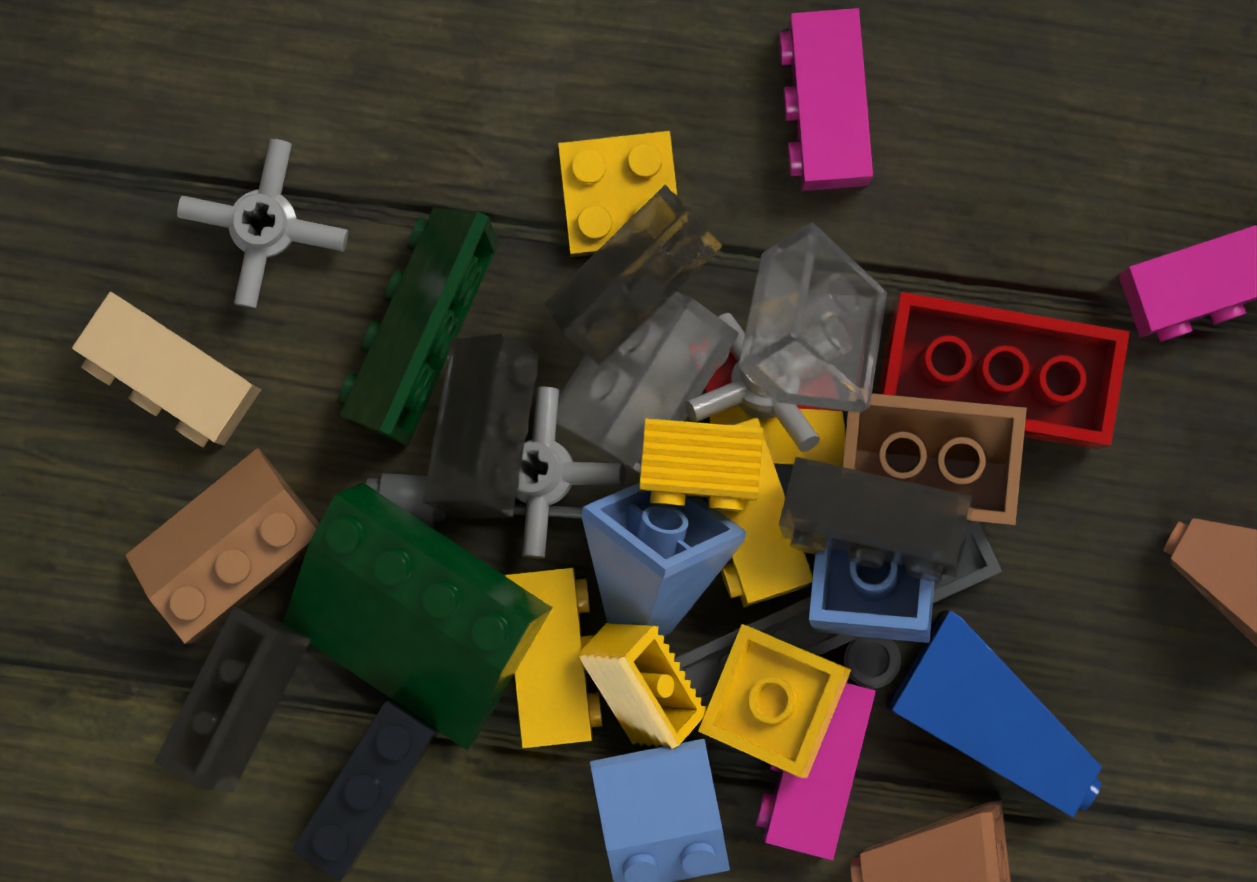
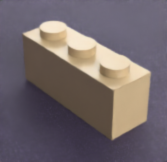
[72,291,261,448]

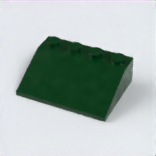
[337,207,499,447]
[282,483,553,750]

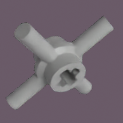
[177,139,348,309]
[685,313,844,452]
[456,387,626,559]

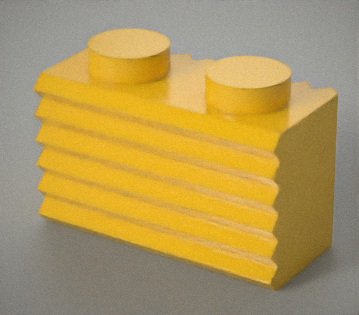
[639,418,763,511]
[578,623,707,749]

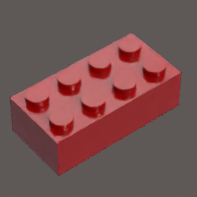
[878,292,1130,450]

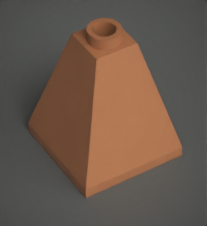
[1164,518,1257,647]
[851,800,1011,882]

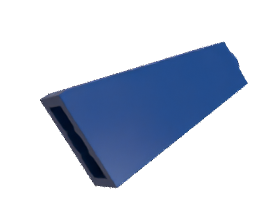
[887,610,1102,818]

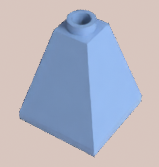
[581,483,747,636]

